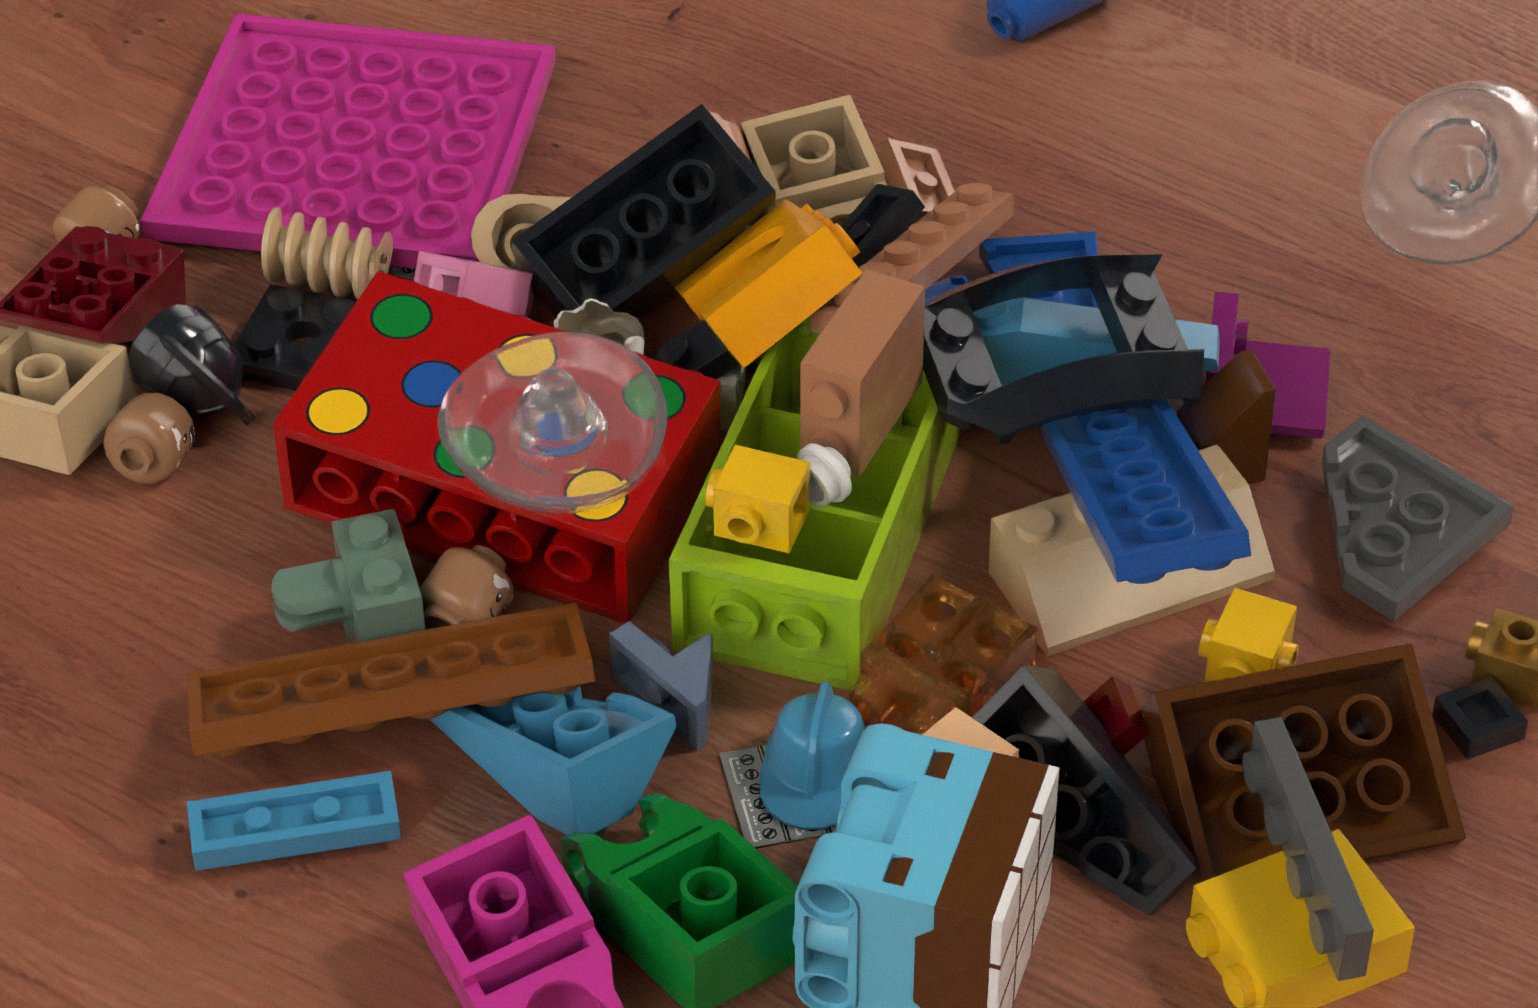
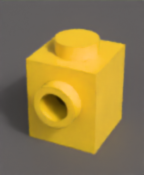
[705,445,810,553]
[1198,588,1299,683]

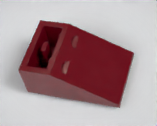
[0,226,186,344]

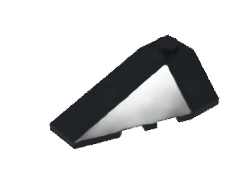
[972,665,1201,915]

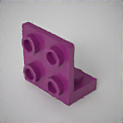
[1205,292,1331,439]

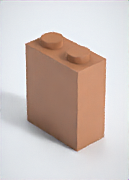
[800,268,925,477]

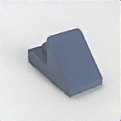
[609,621,713,751]

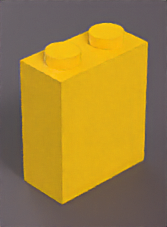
[1186,829,1415,1008]

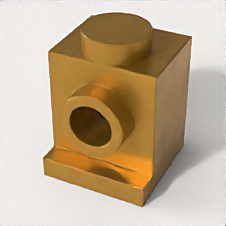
[1465,608,1538,708]

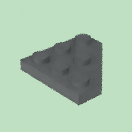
[1322,415,1514,622]

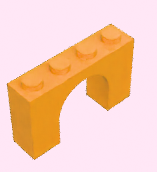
[674,199,863,368]

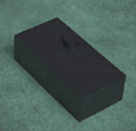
[511,104,776,318]

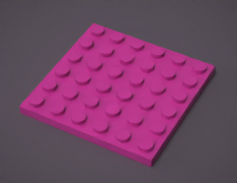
[140,13,556,269]

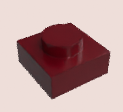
[1083,676,1150,756]

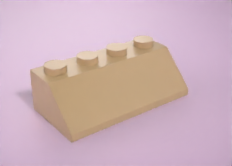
[988,445,1275,657]

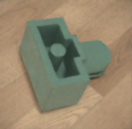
[271,508,425,642]

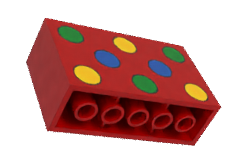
[273,271,720,624]

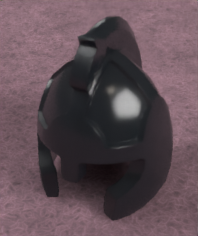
[128,304,255,426]

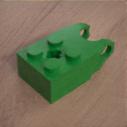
[561,793,798,1008]

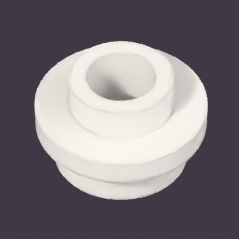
[797,443,852,507]

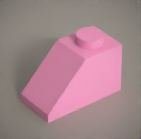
[414,251,533,317]

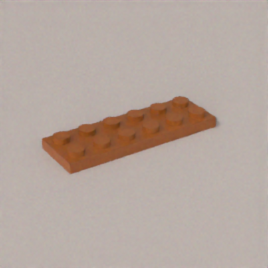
[187,602,595,757]

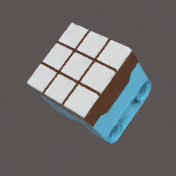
[792,723,1059,1008]

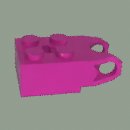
[403,814,624,1008]

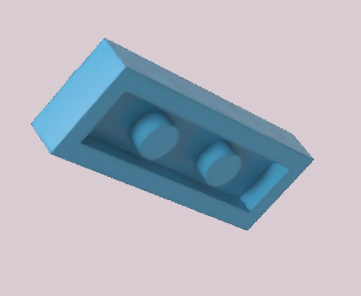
[187,771,401,871]

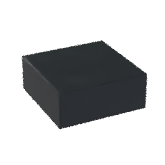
[1432,677,1528,760]

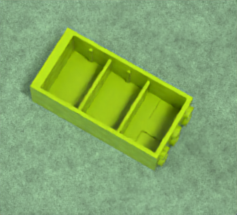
[669,316,961,692]

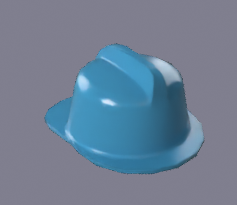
[760,681,867,830]

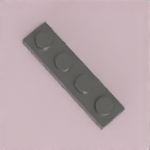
[1242,717,1374,981]

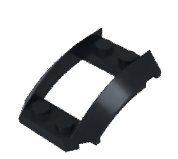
[923,254,1204,444]

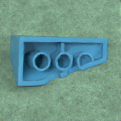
[973,298,1220,386]
[430,686,676,836]

